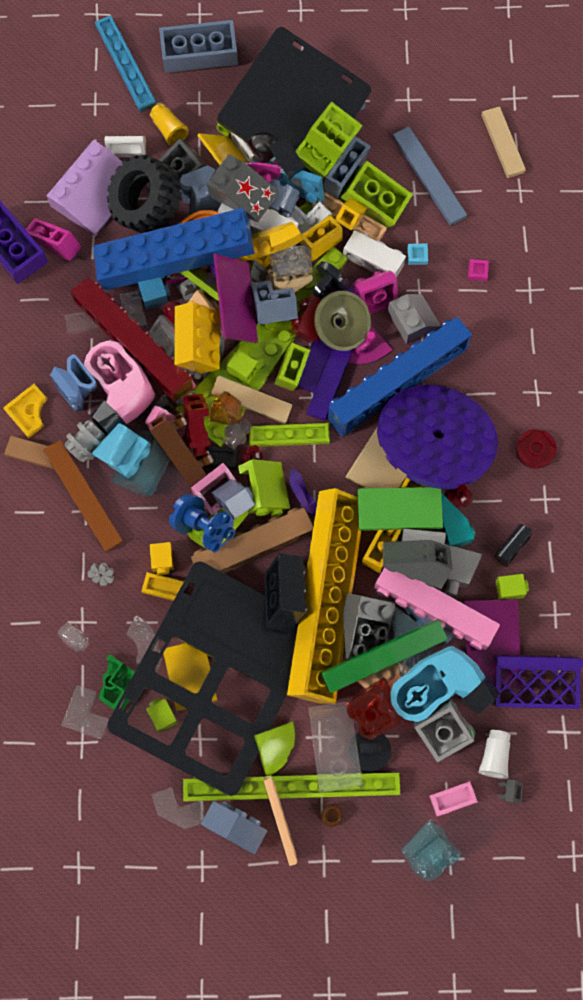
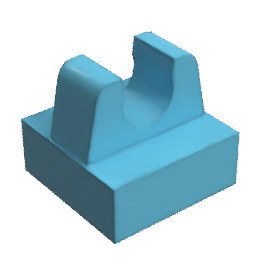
[407,244,428,265]

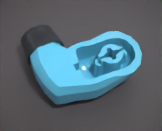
[390,646,500,722]

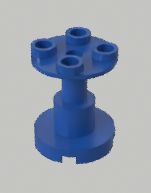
[169,493,235,553]

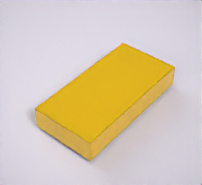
[141,572,185,601]

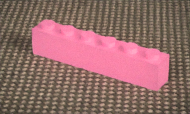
[374,568,500,650]

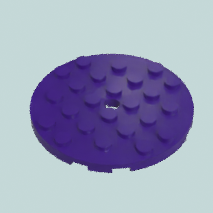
[377,385,498,489]

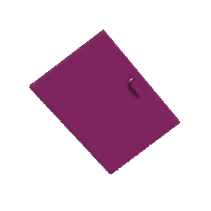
[213,254,258,343]
[464,599,523,689]

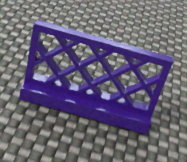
[494,655,583,709]

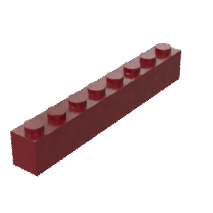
[70,277,193,402]

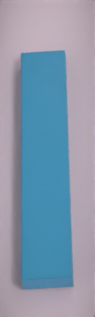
[95,15,157,112]

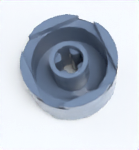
[268,179,299,218]

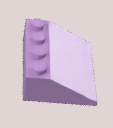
[47,140,123,236]

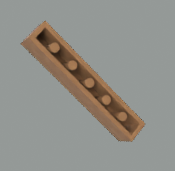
[191,507,313,573]

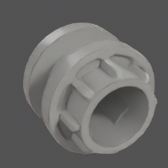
[65,420,107,462]

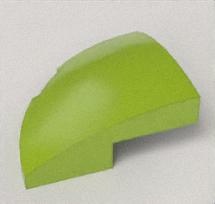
[254,721,295,777]

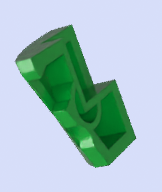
[99,654,135,710]

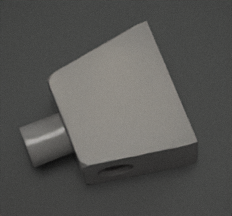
[444,544,482,596]

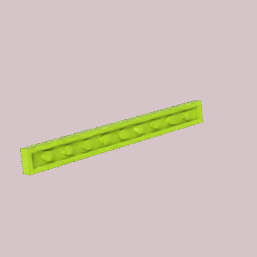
[183,773,400,802]

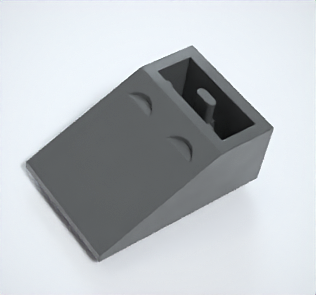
[382,540,452,589]
[343,593,395,659]

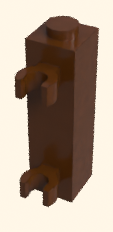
[147,412,214,487]

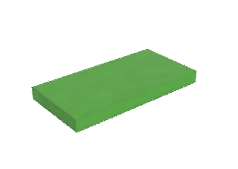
[358,487,443,531]

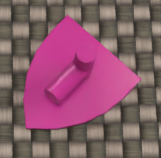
[246,162,281,182]
[348,326,393,365]

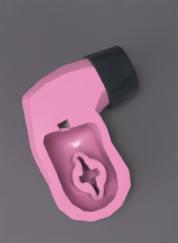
[84,340,155,436]

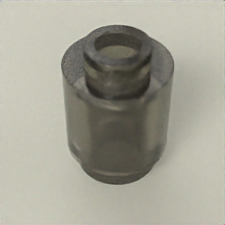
[145,394,174,418]

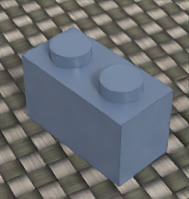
[211,479,255,519]

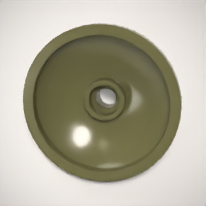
[315,291,371,351]

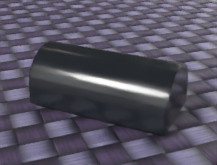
[494,524,532,567]

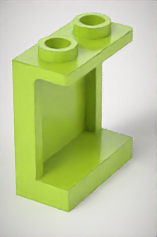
[238,459,290,517]

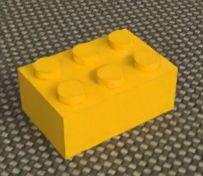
[175,302,220,374]

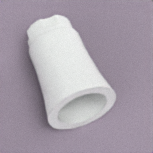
[478,730,510,779]

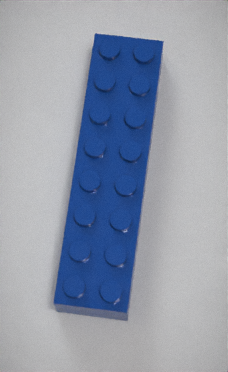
[93,208,255,291]
[328,317,472,438]

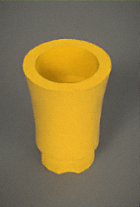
[150,104,189,146]

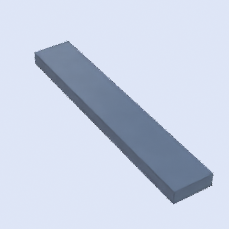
[393,127,467,226]

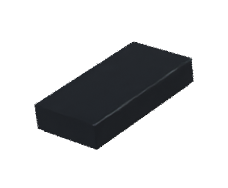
[197,446,238,470]

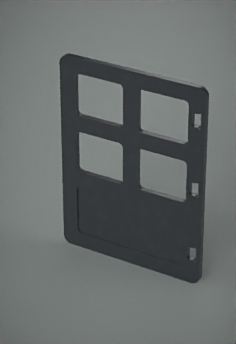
[107,561,298,796]

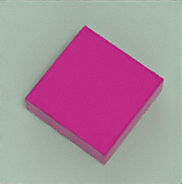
[468,259,489,281]

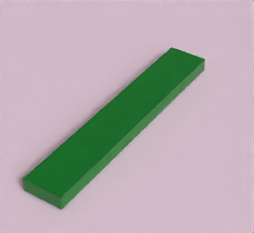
[321,619,447,693]

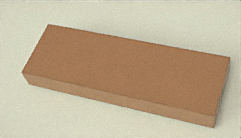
[4,436,54,470]

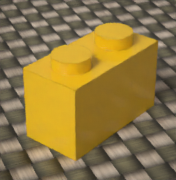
[300,215,343,261]

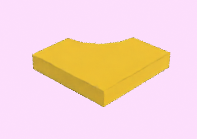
[3,384,48,438]

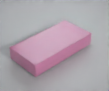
[429,781,478,816]

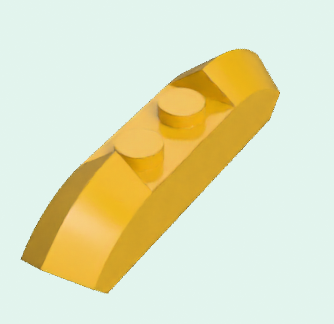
[235,222,303,261]

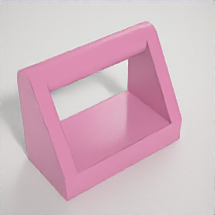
[191,463,238,515]

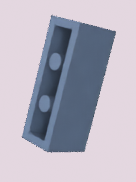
[323,136,371,199]

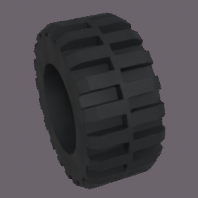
[107,155,182,234]

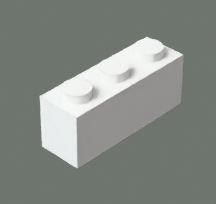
[343,230,406,278]

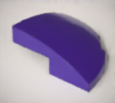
[289,468,317,517]

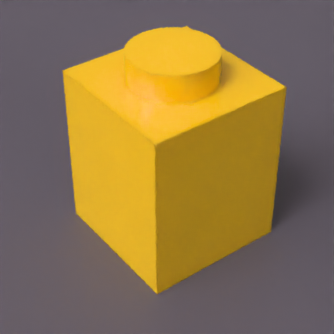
[335,198,367,230]
[150,542,174,575]

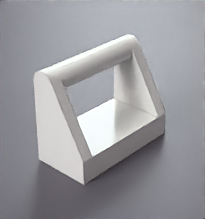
[105,136,146,157]

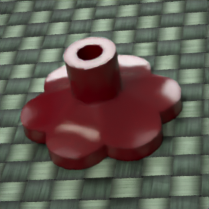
[243,445,263,462]
[447,484,472,508]

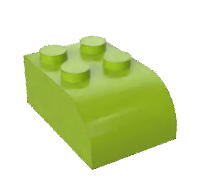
[340,161,413,227]

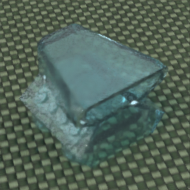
[401,819,462,882]

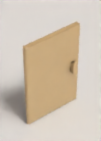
[345,428,407,489]

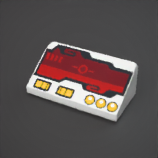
[231,132,263,163]

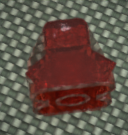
[345,677,402,740]

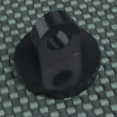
[313,261,350,300]
[348,729,391,773]

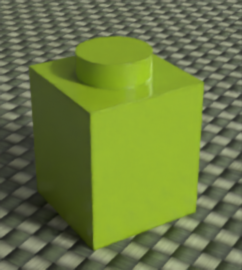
[226,350,258,385]
[495,574,529,600]
[146,698,178,734]

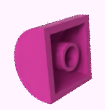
[352,270,398,314]

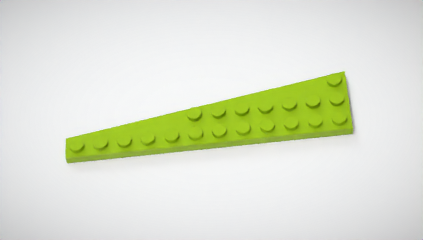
[176,246,348,447]

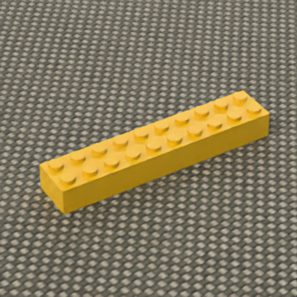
[287,488,361,704]

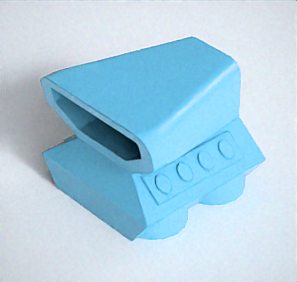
[92,423,151,478]

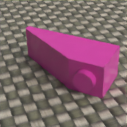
[25,218,82,261]

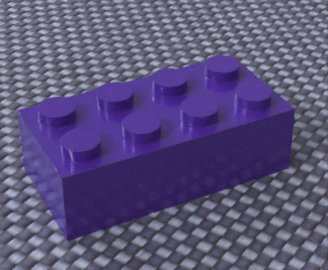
[0,201,48,285]

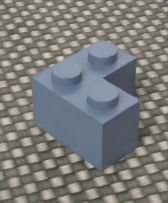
[251,281,298,324]
[201,801,267,855]

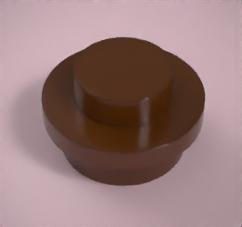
[321,805,343,827]

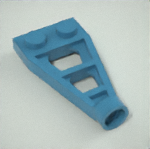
[252,161,325,204]

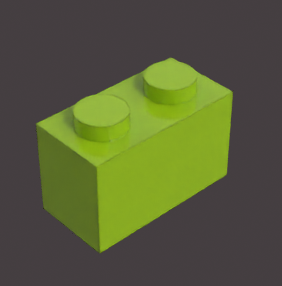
[275,343,310,392]

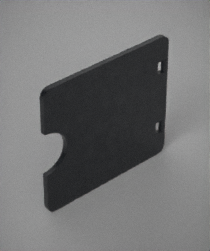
[217,27,371,175]

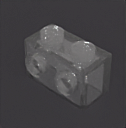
[269,245,313,278]

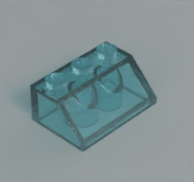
[111,430,170,497]

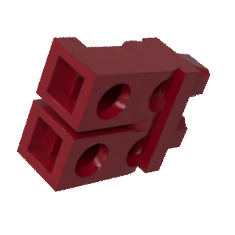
[183,394,210,456]

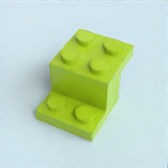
[296,102,363,180]

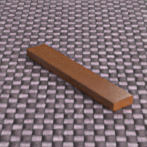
[43,440,123,553]

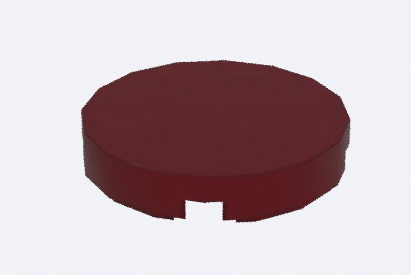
[516,429,557,469]

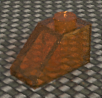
[210,391,243,426]

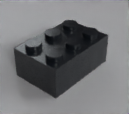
[265,553,307,632]

